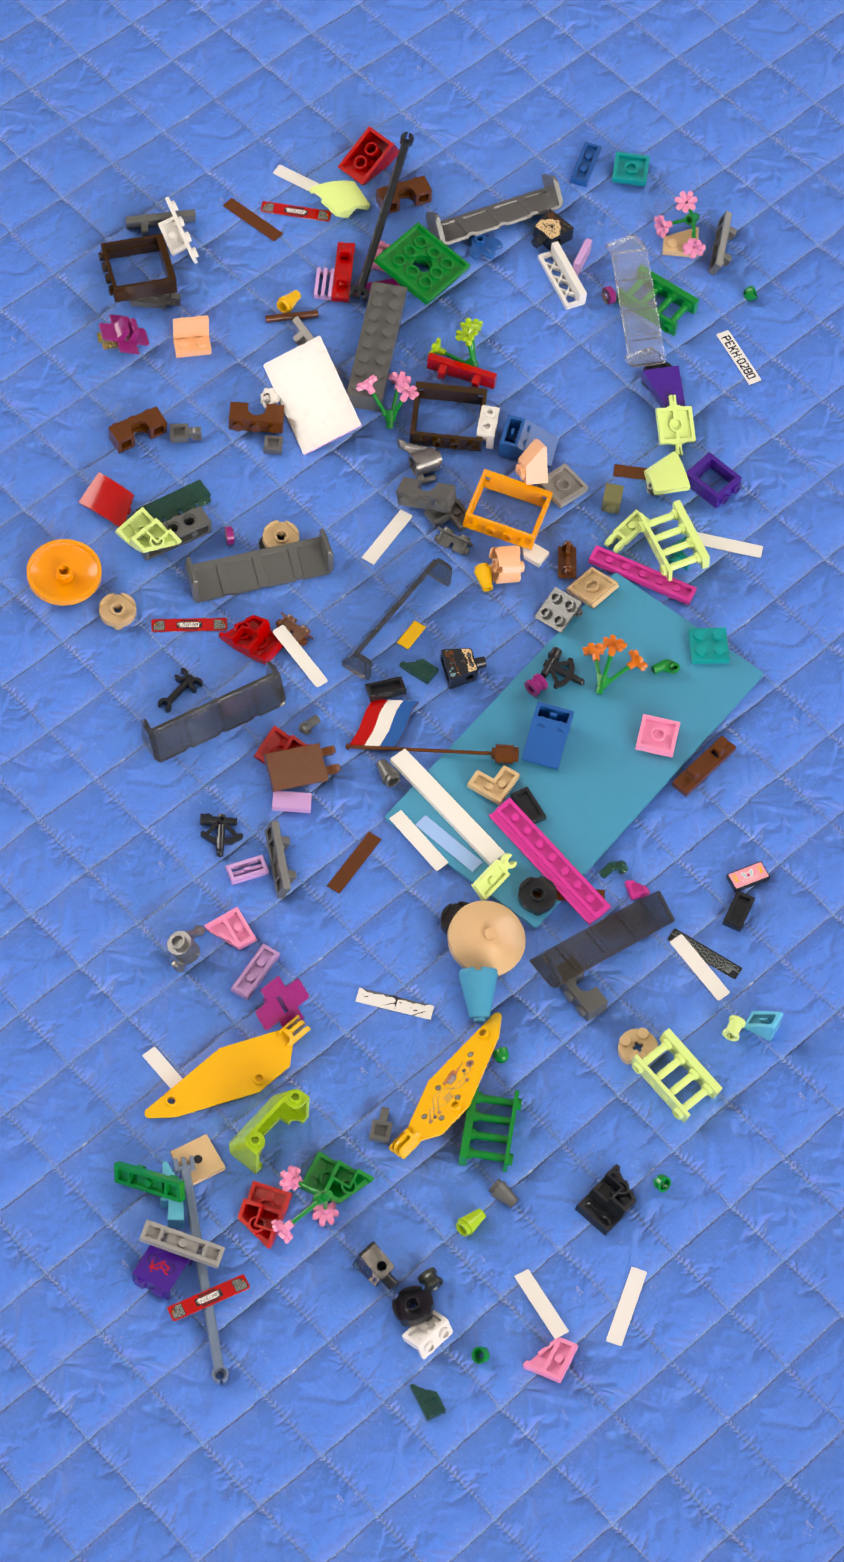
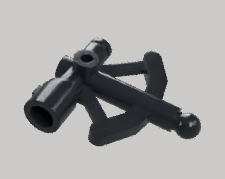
[540,647,585,689]
[200,813,243,857]

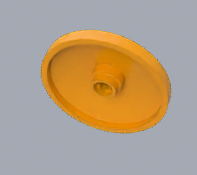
[27,539,102,606]

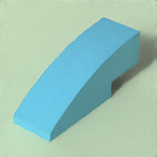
[160,1162,184,1228]

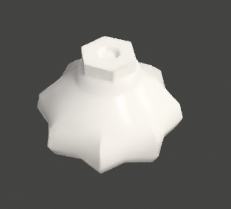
[260,388,280,409]

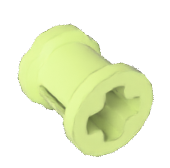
[722,1015,746,1042]

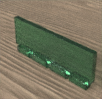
[136,480,211,523]

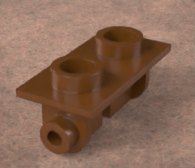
[558,541,576,579]
[276,612,314,646]

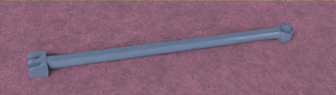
[173,1156,229,1384]

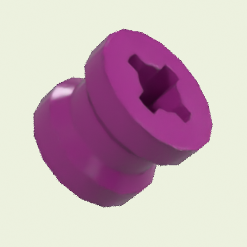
[524,673,548,697]

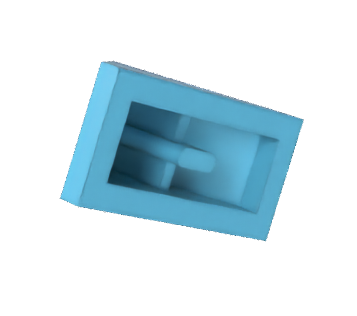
[745,1011,783,1042]

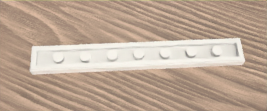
[390,749,505,866]

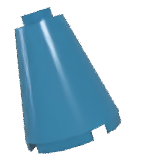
[459,967,498,1023]

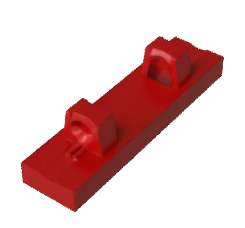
[331,242,355,303]
[427,353,497,390]

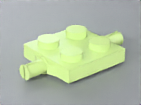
[655,395,696,456]

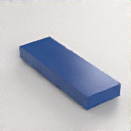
[570,142,602,187]

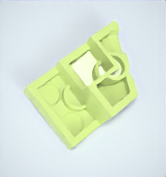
[309,181,371,218]
[644,451,690,495]
[115,507,182,553]

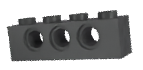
[141,506,212,561]

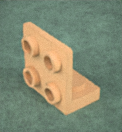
[173,316,211,358]

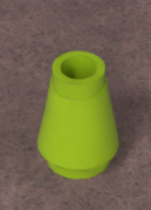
[455,1208,486,1237]

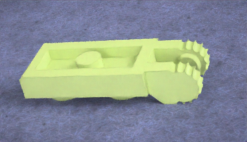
[604,510,650,554]

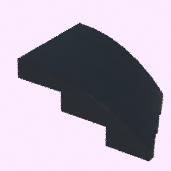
[575,1164,637,1236]

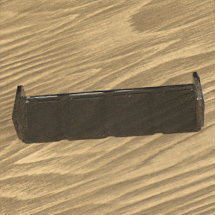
[341,558,452,680]
[141,661,286,762]
[530,891,675,988]

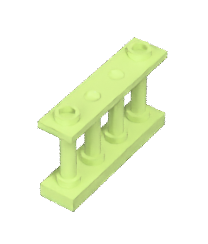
[637,500,710,581]
[630,1028,723,1123]

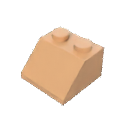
[516,439,548,485]

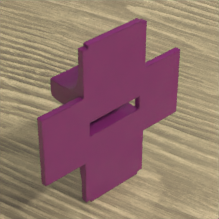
[99,314,149,355]
[255,976,309,1031]

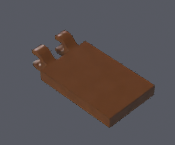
[263,743,341,792]

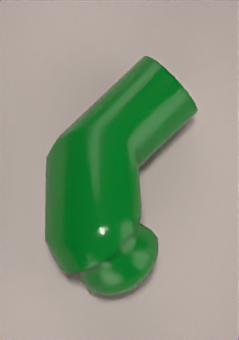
[651,659,680,674]

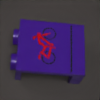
[132,1239,194,1300]

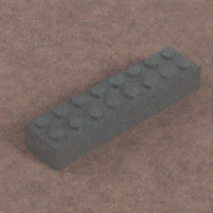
[347,282,407,412]

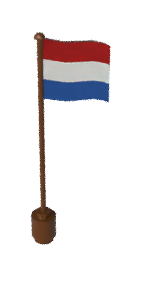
[345,700,519,764]

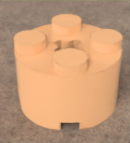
[489,546,524,584]

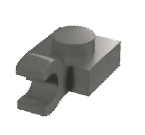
[170,423,202,443]
[369,1107,393,1144]

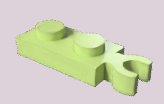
[471,853,517,901]

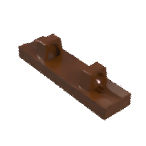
[672,735,736,797]

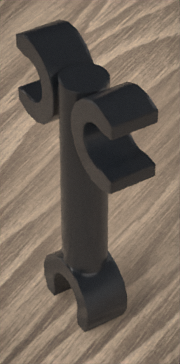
[158,667,203,713]

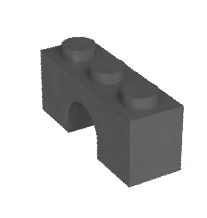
[396,477,457,513]
[552,957,608,1022]

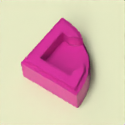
[624,880,650,901]

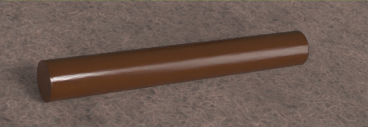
[265,310,318,323]

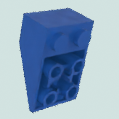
[498,415,559,468]
[521,702,574,770]

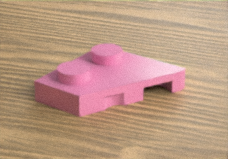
[204,907,257,950]

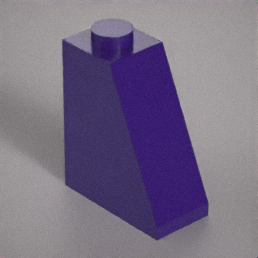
[641,365,685,408]

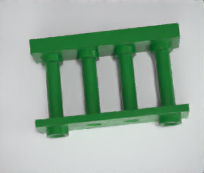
[616,265,699,336]
[458,1085,522,1172]

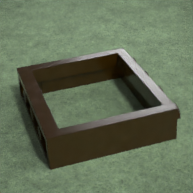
[98,233,177,302]
[409,381,487,452]

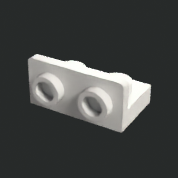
[476,405,500,449]
[402,1310,453,1359]

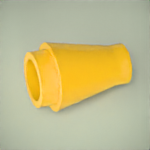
[277,290,301,313]
[474,563,493,592]

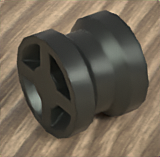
[418,1267,444,1293]

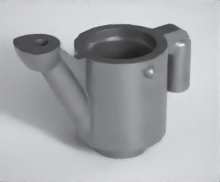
[396,439,442,485]
[167,925,206,973]

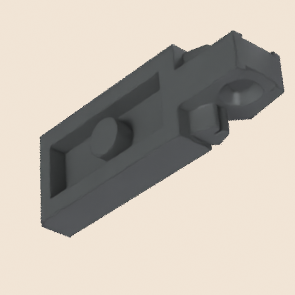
[130,293,181,309]

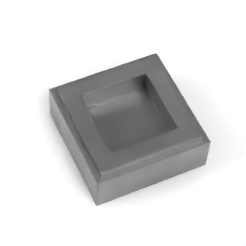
[263,435,283,455]

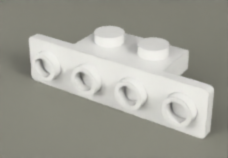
[158,197,199,264]

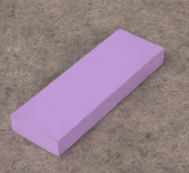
[231,943,280,1001]

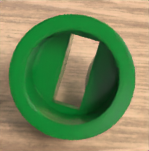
[743,285,757,301]
[492,1047,509,1063]
[653,1174,671,1192]
[471,1346,490,1364]

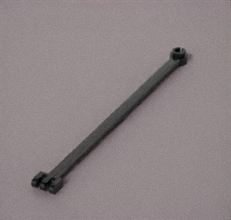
[349,132,414,302]

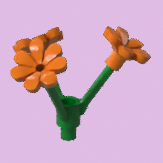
[582,635,648,695]

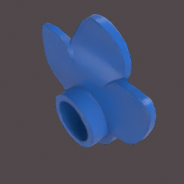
[469,234,503,260]

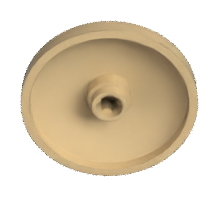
[447,900,526,976]

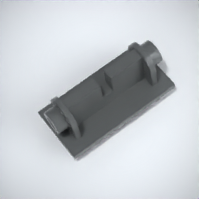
[434,527,473,555]

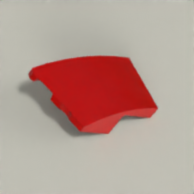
[79,472,134,527]
[218,615,283,665]
[253,725,311,765]
[237,1181,293,1249]

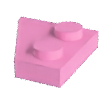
[523,1337,578,1383]

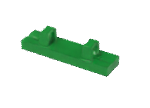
[114,1161,185,1203]

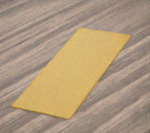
[397,621,426,649]

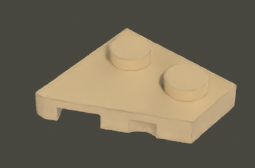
[662,227,699,258]

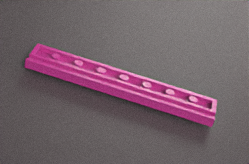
[489,797,611,926]

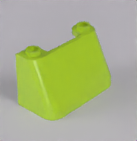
[229,1089,310,1174]

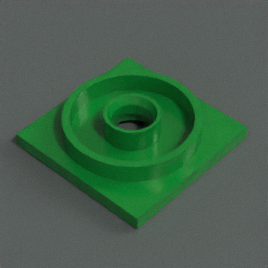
[374,222,471,306]

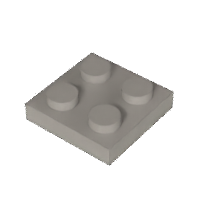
[537,463,588,509]

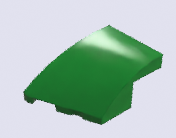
[298,1151,374,1204]

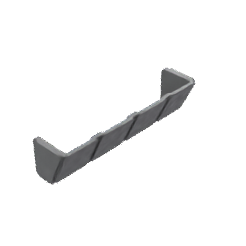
[426,174,563,245]
[185,528,334,603]

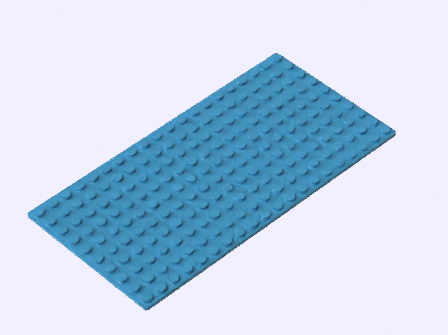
[385,573,763,928]

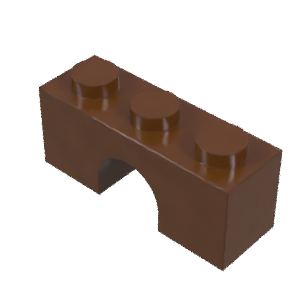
[376,175,432,214]
[229,402,284,434]
[108,406,167,453]

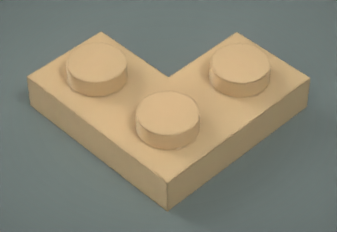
[467,765,520,806]

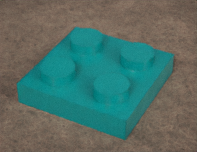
[612,151,650,187]
[688,627,730,664]

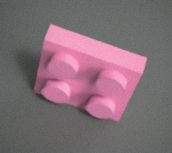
[635,714,680,758]

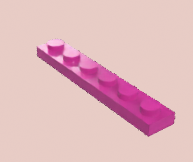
[588,545,697,605]

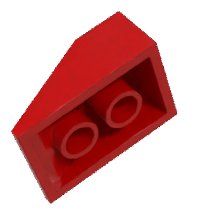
[338,126,399,186]

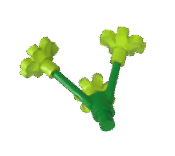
[428,318,483,368]

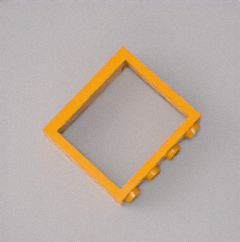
[462,469,553,550]

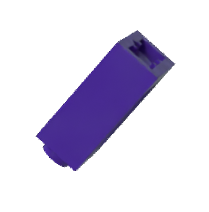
[686,452,742,508]

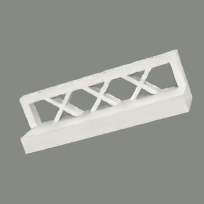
[538,242,587,310]

